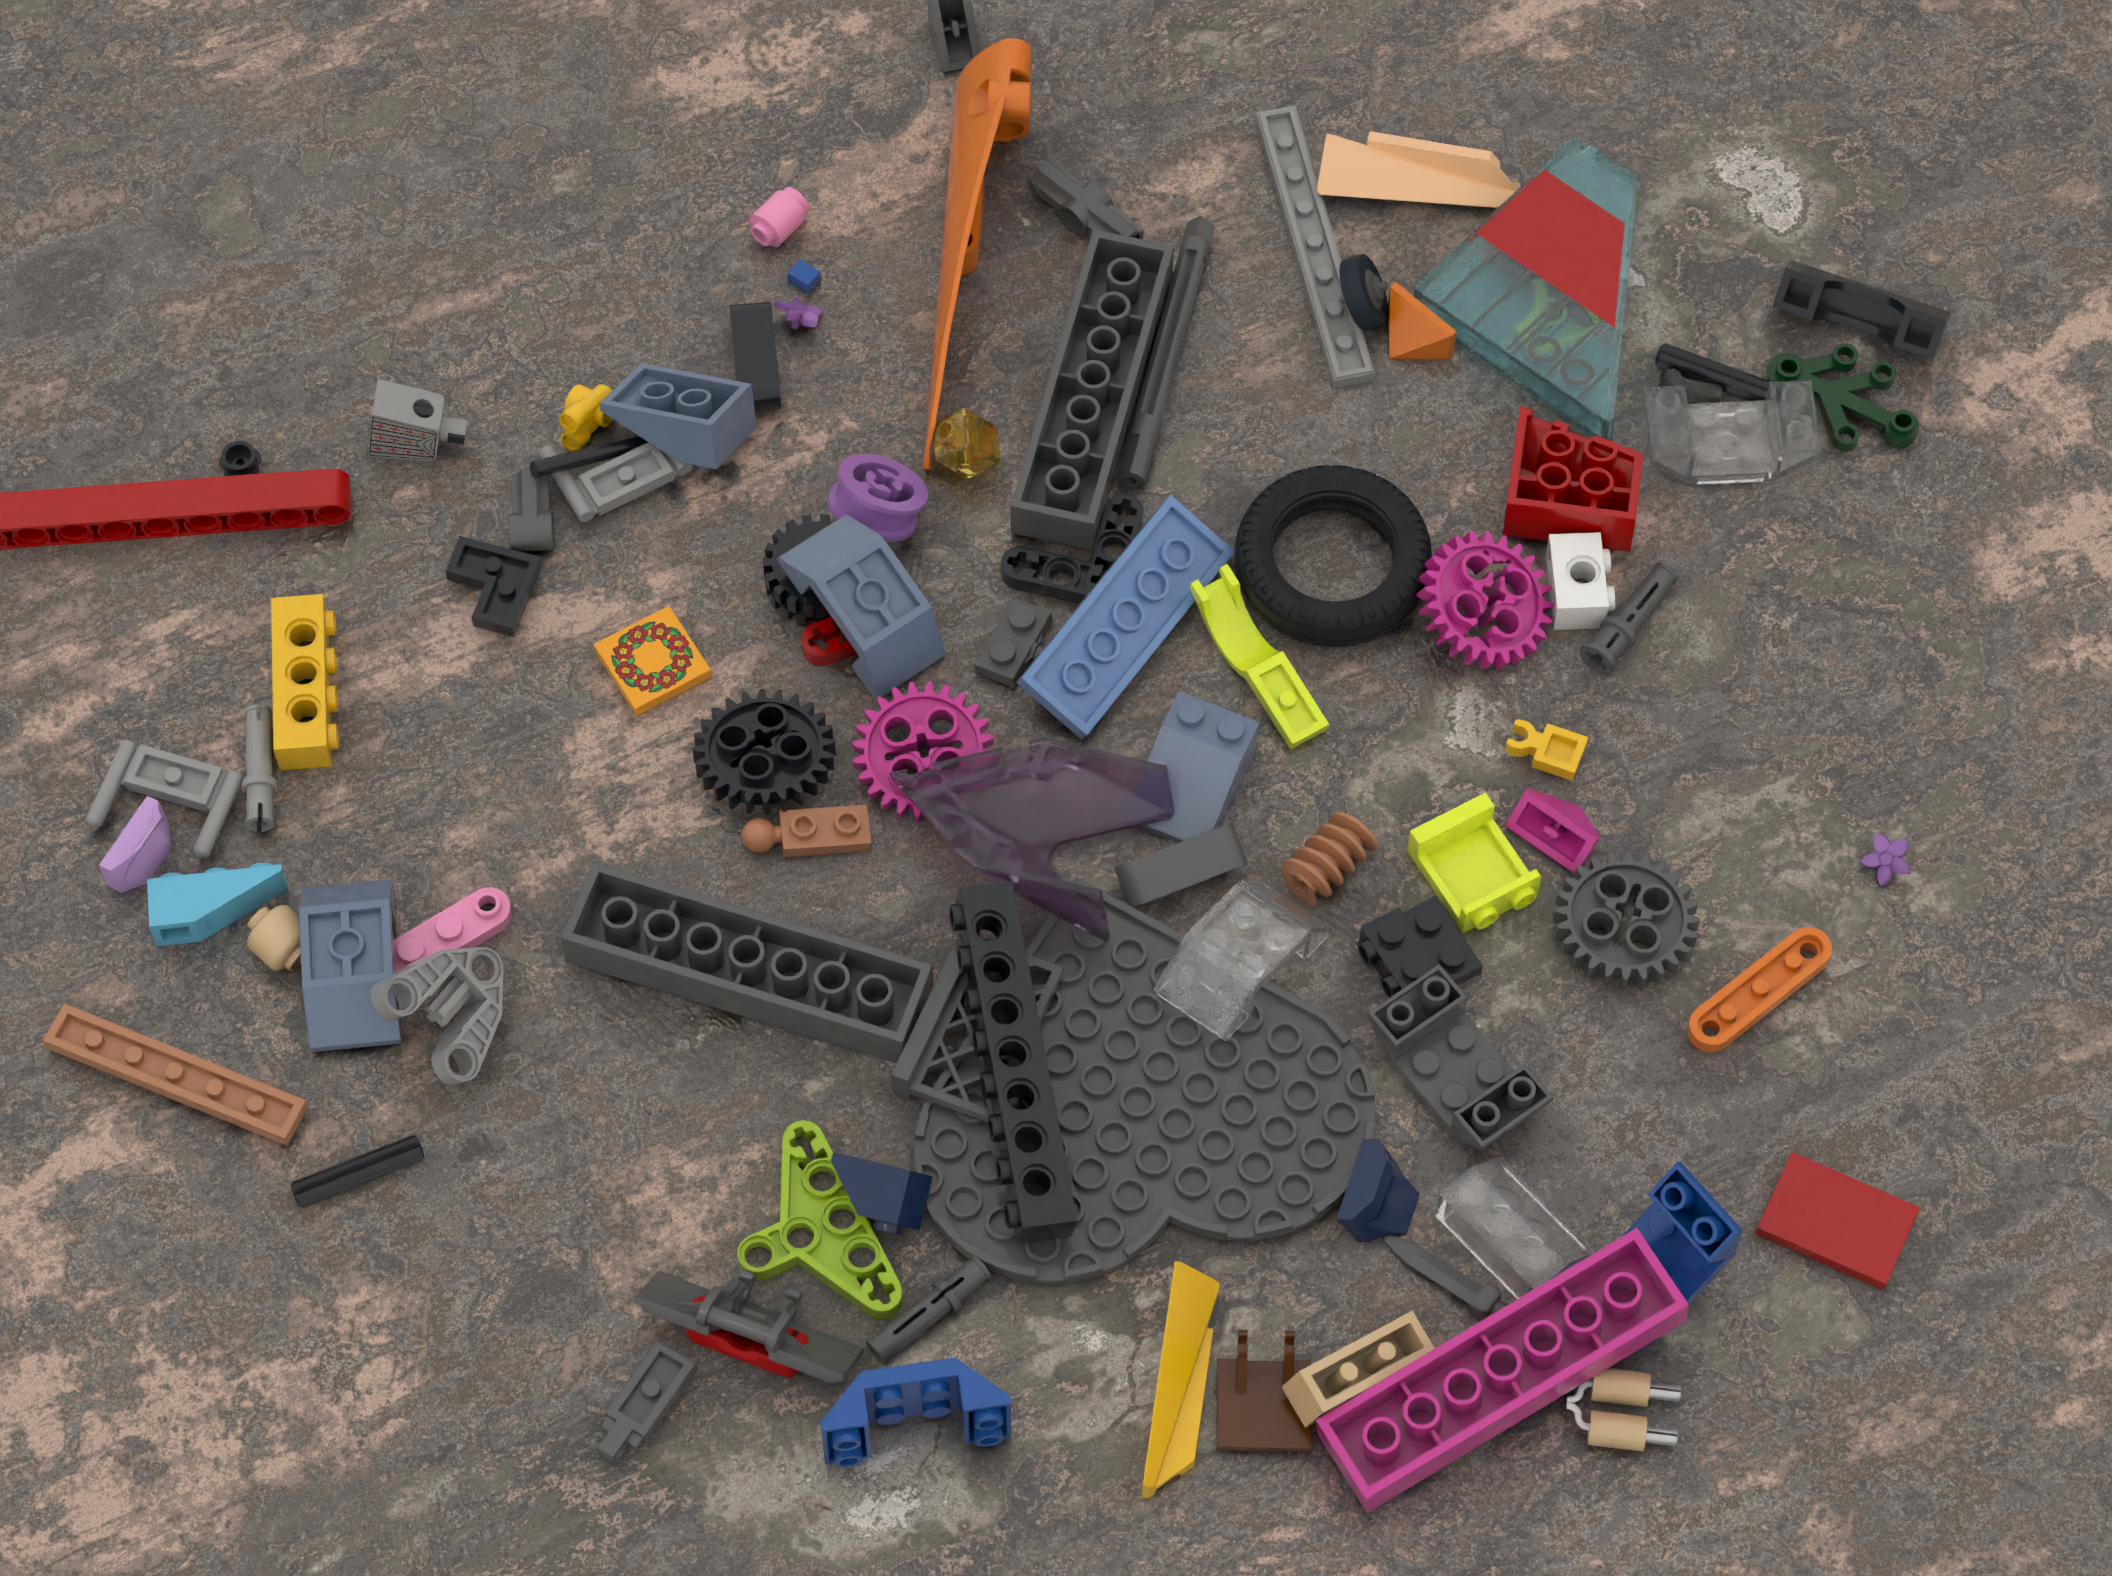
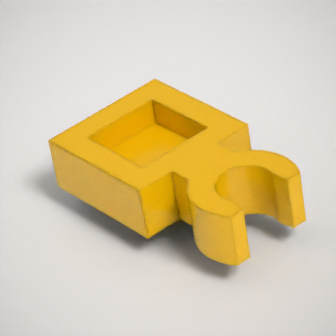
[1505,719,1589,781]

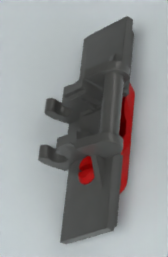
[635,1269,864,1384]

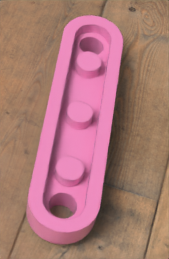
[393,887,512,972]

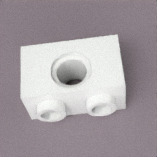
[1545,532,1615,630]

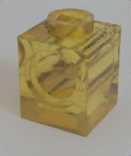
[933,408,1001,479]

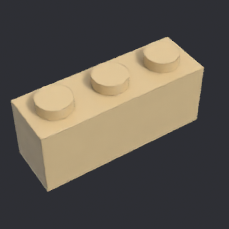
[1282,1310,1435,1428]

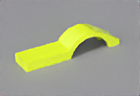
[1190,564,1329,750]

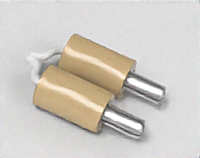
[1566,1368,1682,1452]

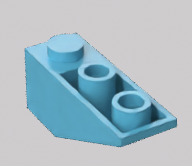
[147,863,288,947]

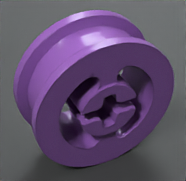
[827,454,928,542]

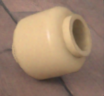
[247,905,301,972]

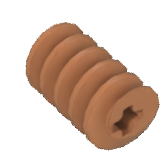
[1281,812,1379,907]

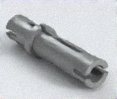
[242,704,277,832]

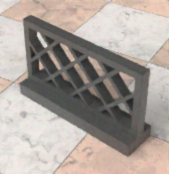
[891,931,1064,1123]

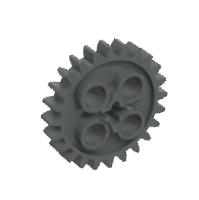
[1553,850,1700,989]

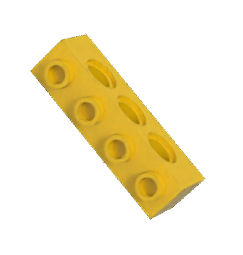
[271,594,339,771]

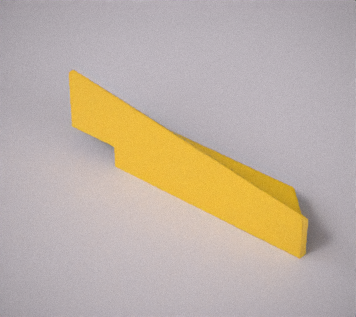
[1142,1261,1220,1499]

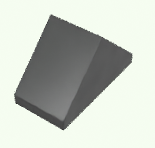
[928,0,980,73]

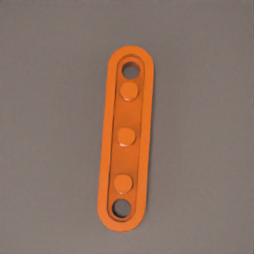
[1687,927,1832,1053]

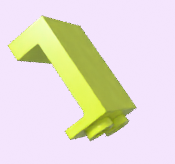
[1407,792,1542,934]

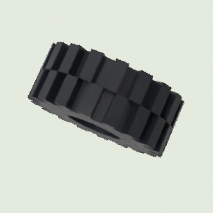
[763,514,832,627]

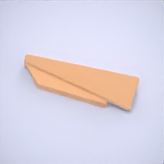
[1316,131,1521,208]

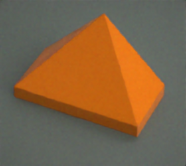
[1388,282,1457,359]

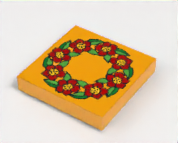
[593,606,712,716]

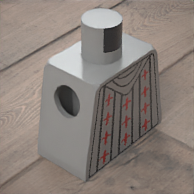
[368,379,468,461]

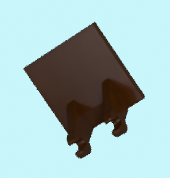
[1217,1330,1312,1452]

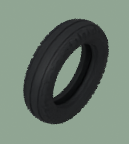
[1234,465,1432,647]

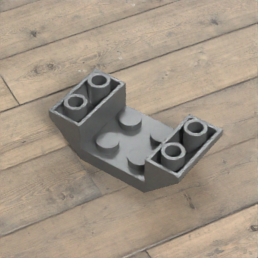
[1368,964,1554,1151]

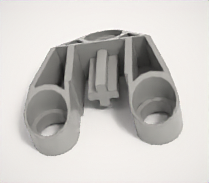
[371,947,503,1086]

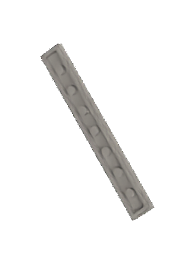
[1255,105,1375,389]

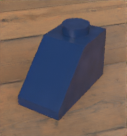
[831,1152,933,1235]

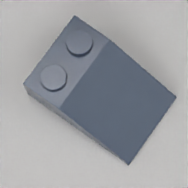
[599,363,757,469]
[1125,690,1260,843]

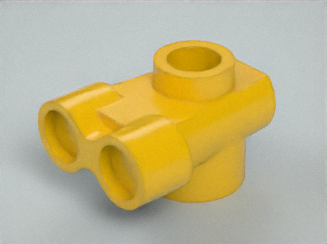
[559,384,613,451]

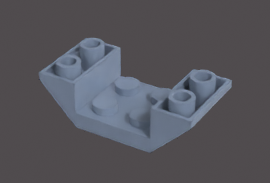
[777,514,946,701]
[299,879,402,1052]

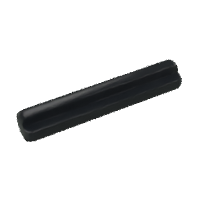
[1655,343,1777,406]
[291,1135,424,1207]

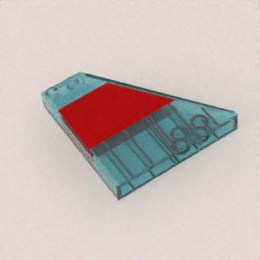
[1414,136,1638,441]

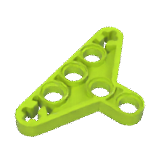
[737,1120,903,1320]

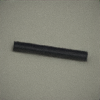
[530,434,648,478]

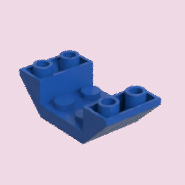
[1623,1161,1743,1305]
[820,1358,1011,1467]

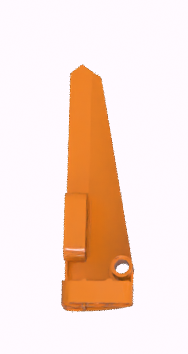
[923,38,1032,470]

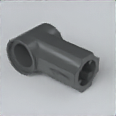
[508,468,555,552]

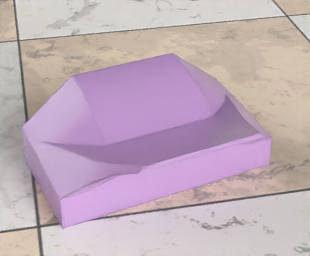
[99,796,172,893]

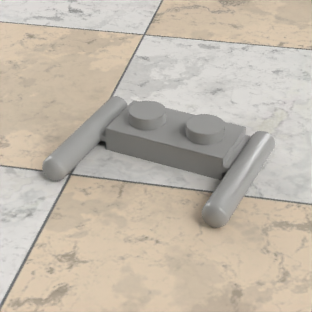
[539,442,693,523]
[86,740,244,859]

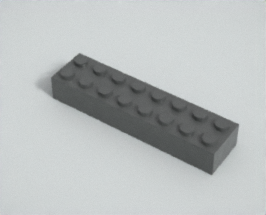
[1010,229,1174,550]
[561,862,933,1063]

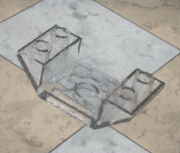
[1642,380,1822,485]
[1154,879,1332,1041]

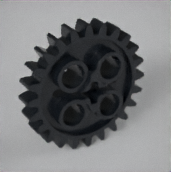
[692,689,836,815]

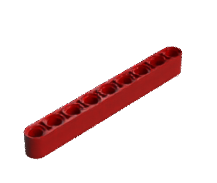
[0,469,351,550]

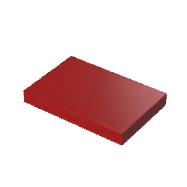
[1755,1152,1920,1290]

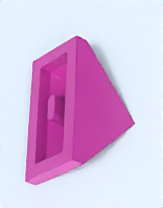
[1505,788,1600,874]

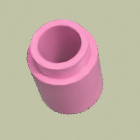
[749,187,809,247]

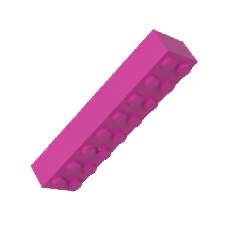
[1316,1228,1689,1513]

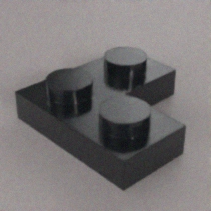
[445,536,542,637]

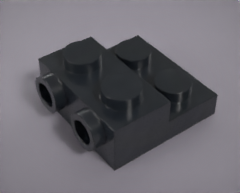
[1357,896,1483,998]

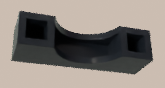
[1772,260,1951,360]

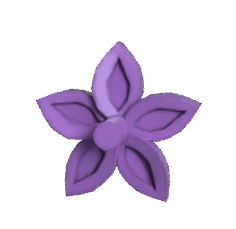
[774,297,823,329]
[1860,833,1912,886]

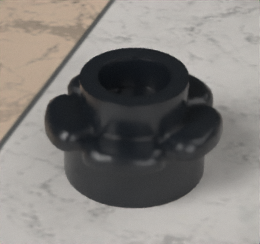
[219,441,261,476]

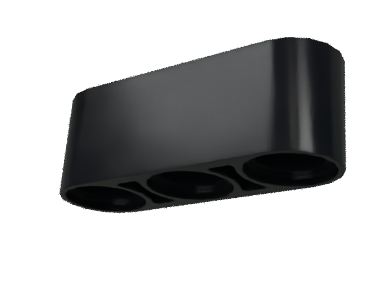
[730,302,781,411]

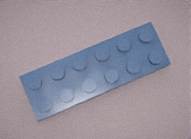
[1016,495,1234,740]

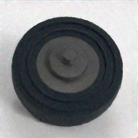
[1339,254,1389,330]

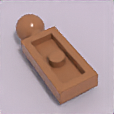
[741,804,872,858]

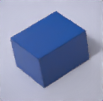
[787,259,821,295]

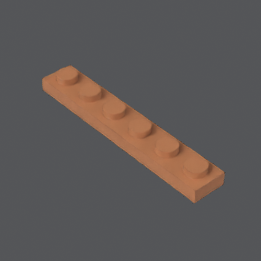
[43,1003,308,1146]

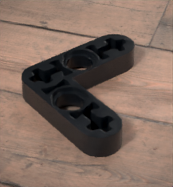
[1001,494,1143,604]

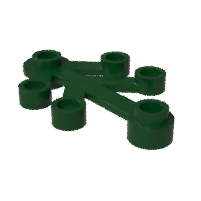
[1766,343,1919,452]

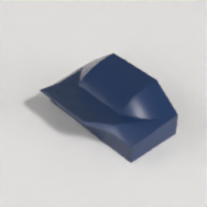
[1336,1139,1420,1242]

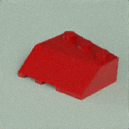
[1503,405,1643,552]

